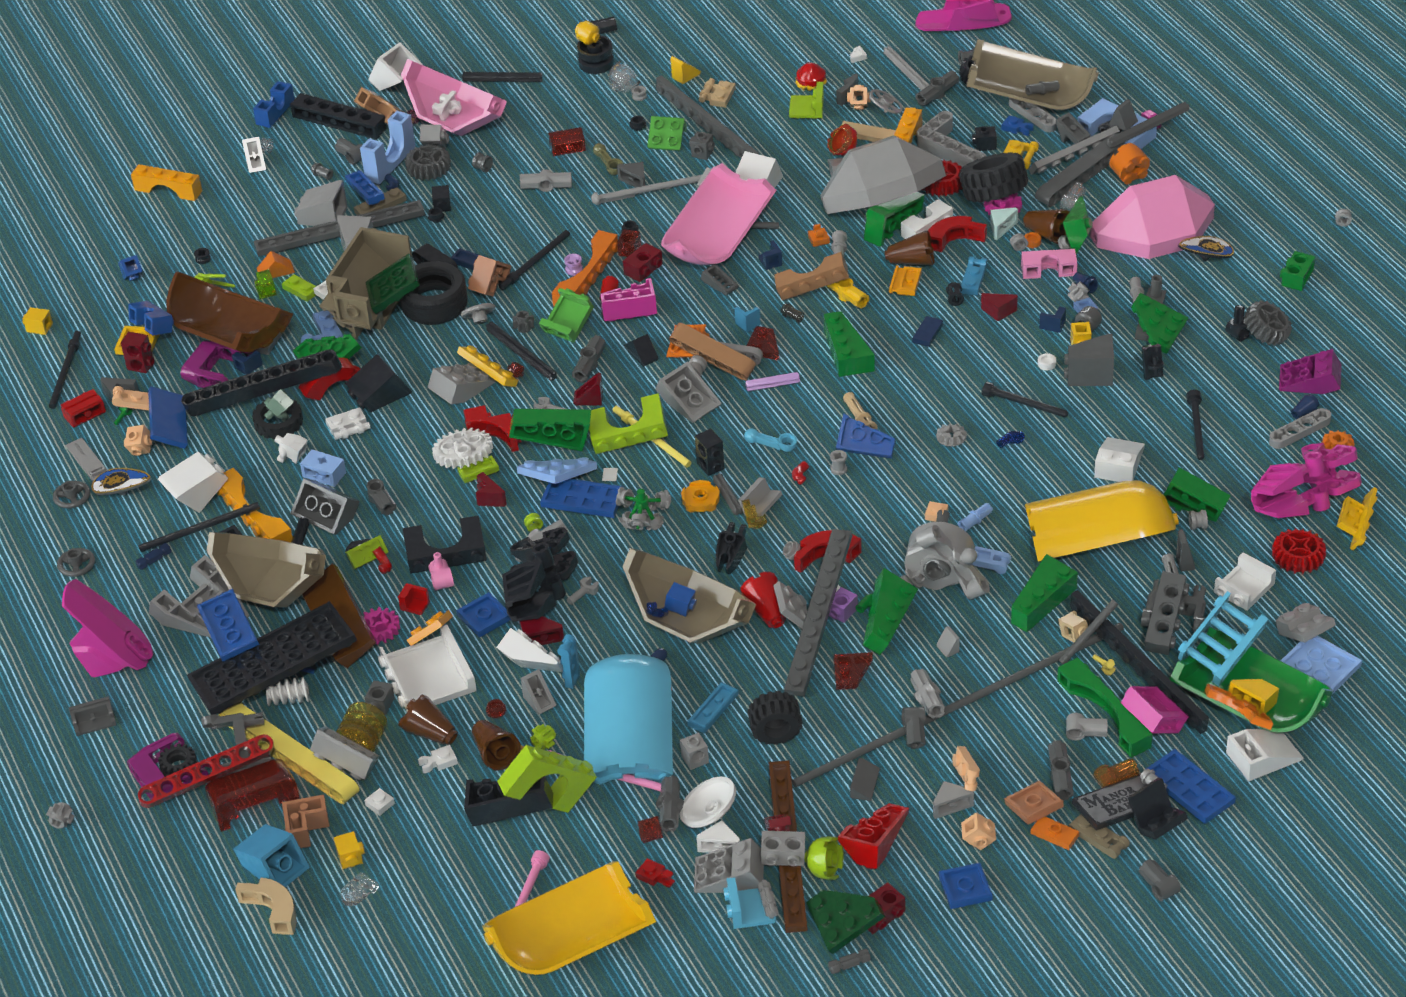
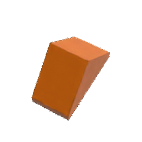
[257,251,295,281]

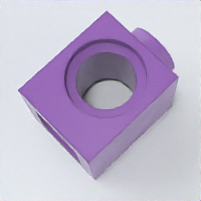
[829,587,858,623]

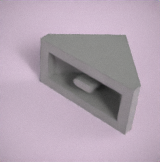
[521,669,557,715]
[933,781,974,819]

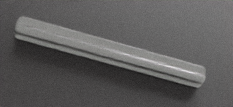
[884,46,929,90]

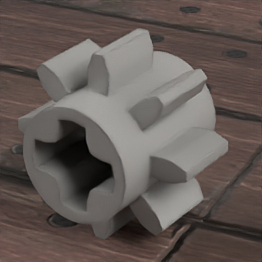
[1067,282,1090,302]
[46,802,74,828]

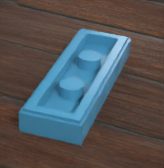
[687,682,739,734]

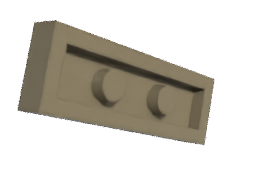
[354,187,407,215]

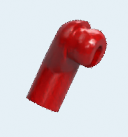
[372,546,392,574]

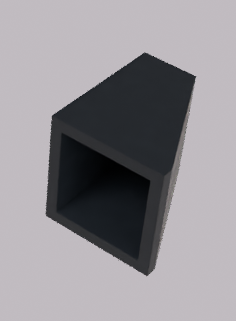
[345,354,412,412]

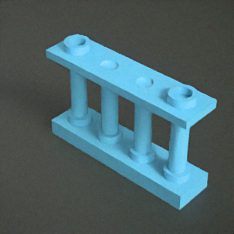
[1178,591,1268,687]

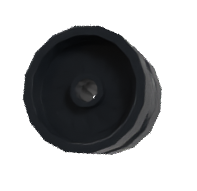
[577,35,614,74]

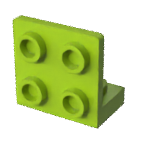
[789,82,824,119]

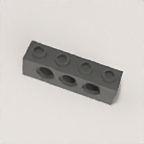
[1145,571,1190,655]

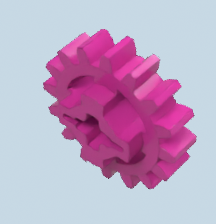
[984,193,1022,215]
[363,607,400,645]

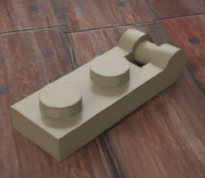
[1069,814,1130,859]

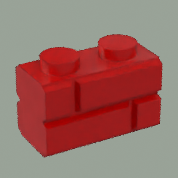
[60,389,106,428]

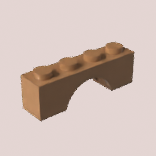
[354,87,415,124]
[774,252,849,301]

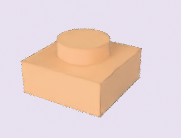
[925,501,948,522]

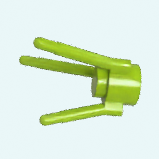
[194,273,235,288]

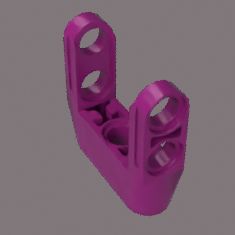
[180,341,253,388]
[127,733,209,800]

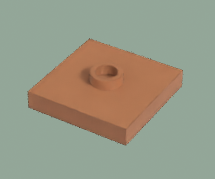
[1004,781,1064,825]

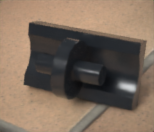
[1142,344,1164,380]

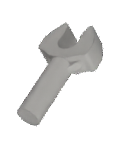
[534,397,565,409]
[567,577,599,605]

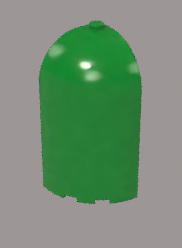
[1170,627,1334,732]

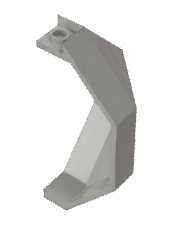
[820,135,946,214]

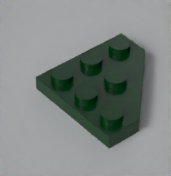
[806,890,885,954]

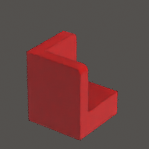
[398,583,430,615]

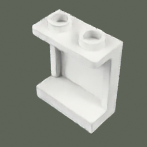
[1214,553,1276,610]

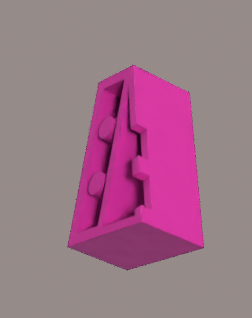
[600,278,657,321]

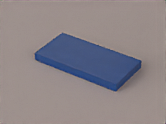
[148,386,188,449]
[196,589,259,662]

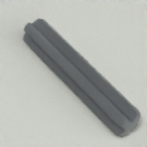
[713,473,743,515]

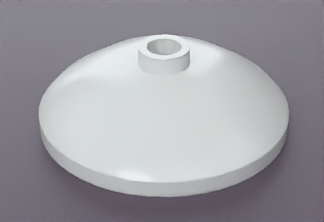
[679,777,736,828]

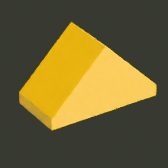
[671,56,701,84]

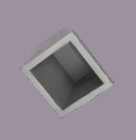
[1064,333,1114,386]

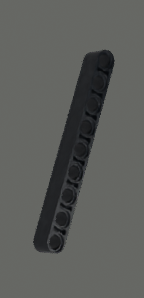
[181,349,342,416]

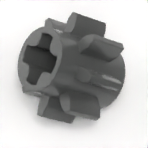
[512,311,534,333]

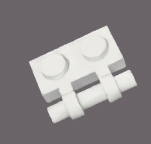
[325,407,371,440]

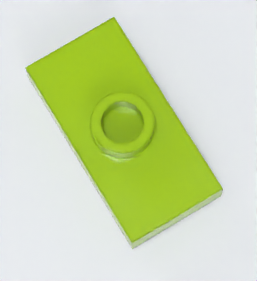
[457,455,499,483]
[345,535,389,569]

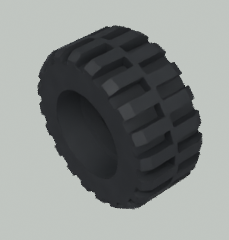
[959,152,1029,203]

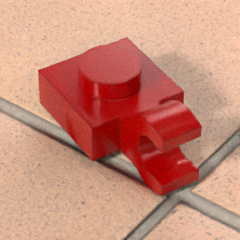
[635,858,675,888]

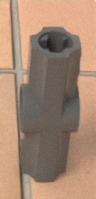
[916,70,959,106]
[572,335,606,382]
[1048,740,1074,800]
[656,776,684,832]

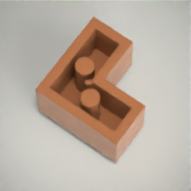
[468,255,512,297]
[282,795,330,848]

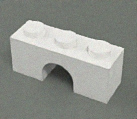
[901,199,953,239]

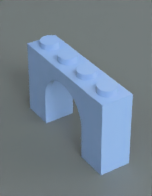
[1078,98,1157,149]
[360,111,416,185]

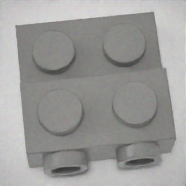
[1275,603,1336,643]

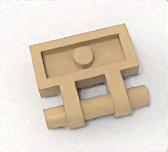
[699,78,736,108]

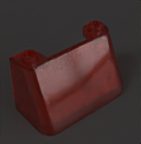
[205,759,300,832]

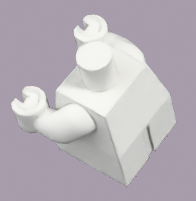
[274,433,308,463]

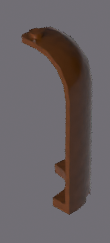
[166,271,293,352]

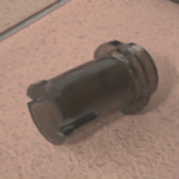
[781,303,804,323]

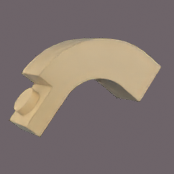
[235,878,297,935]

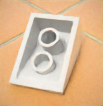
[1094,437,1145,482]

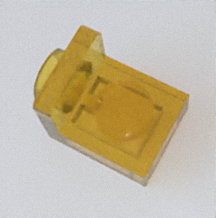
[742,499,767,529]

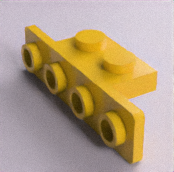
[1337,487,1377,550]

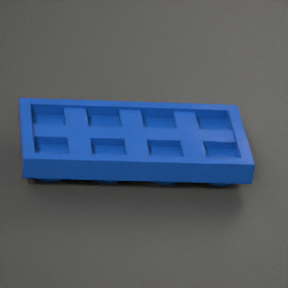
[540,479,623,518]
[1145,749,1236,824]

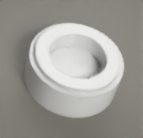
[1038,353,1056,370]

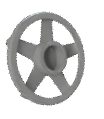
[869,89,903,114]

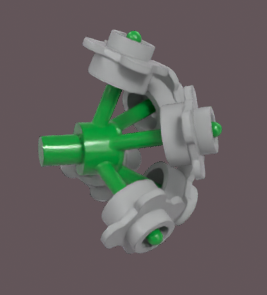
[616,487,671,530]

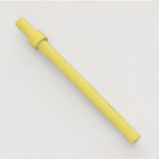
[613,406,691,468]

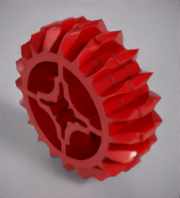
[922,159,962,197]
[1272,528,1326,574]

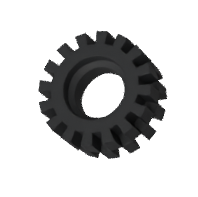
[158,743,197,782]

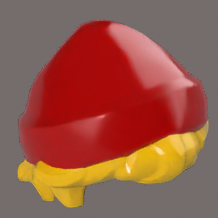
[796,62,827,91]

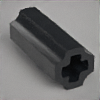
[589,16,617,34]

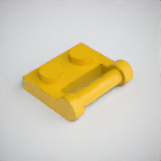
[1003,140,1039,169]

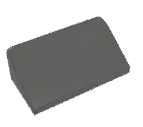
[850,758,880,801]

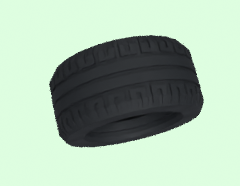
[400,261,468,325]

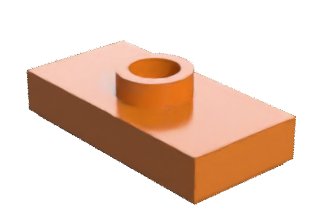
[1031,817,1079,850]

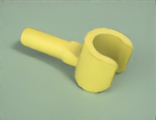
[1093,654,1116,676]

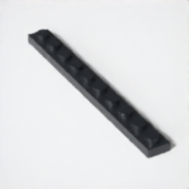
[1070,590,1209,734]

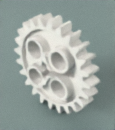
[432,428,493,469]

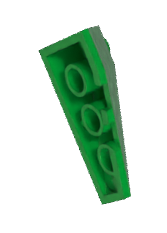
[1063,196,1093,254]

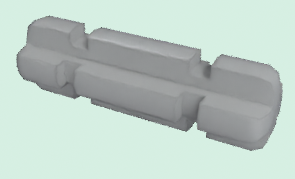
[757,880,779,919]

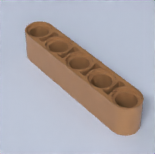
[669,323,756,381]

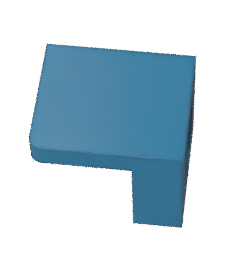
[734,306,761,332]

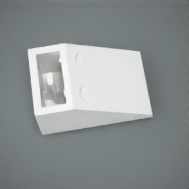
[496,628,563,672]
[1226,729,1303,782]

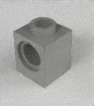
[680,733,709,770]

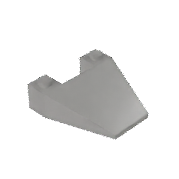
[149,555,249,638]

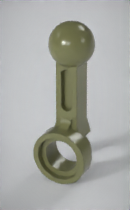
[593,143,623,175]

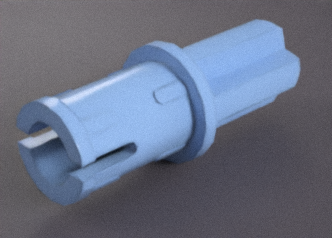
[958,503,993,531]

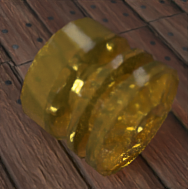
[336,702,387,752]

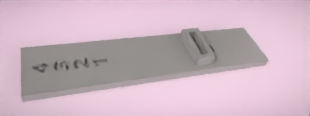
[65,438,107,482]

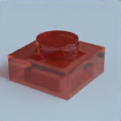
[638,816,663,843]

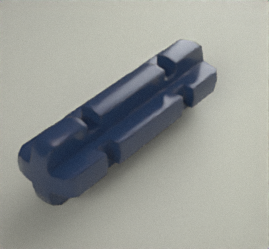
[135,543,171,570]

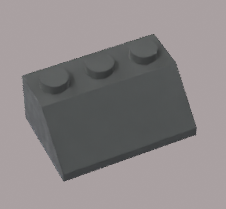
[290,478,360,535]

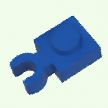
[1001,115,1033,136]

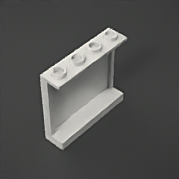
[378,625,477,712]

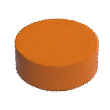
[1024,232,1041,248]

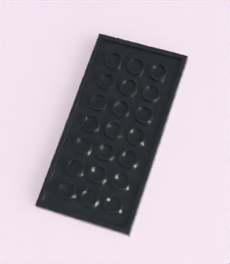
[187,601,357,715]

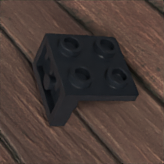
[1128,778,1188,840]

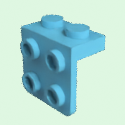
[723,877,776,929]

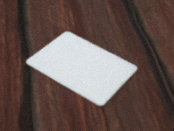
[602,468,618,481]

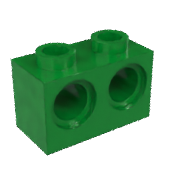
[1280,251,1316,291]

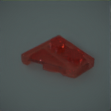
[746,326,779,360]
[834,652,873,690]

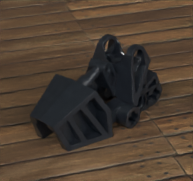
[502,527,578,622]

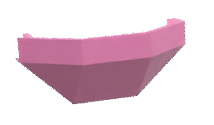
[401,59,507,136]
[1090,175,1215,259]

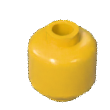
[575,21,600,45]

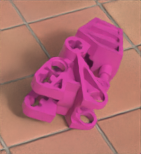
[1251,443,1362,518]

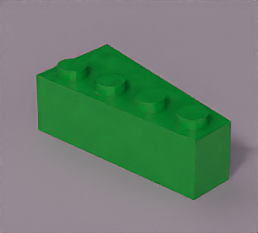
[863,192,925,247]
[509,409,591,451]

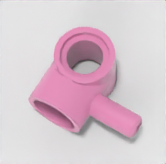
[428,552,454,591]

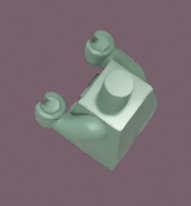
[264,389,294,422]

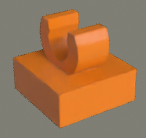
[808,224,830,247]

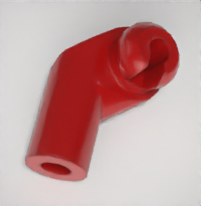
[792,461,809,485]

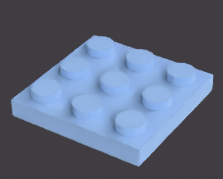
[1280,636,1362,693]

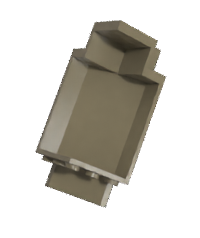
[319,227,412,340]

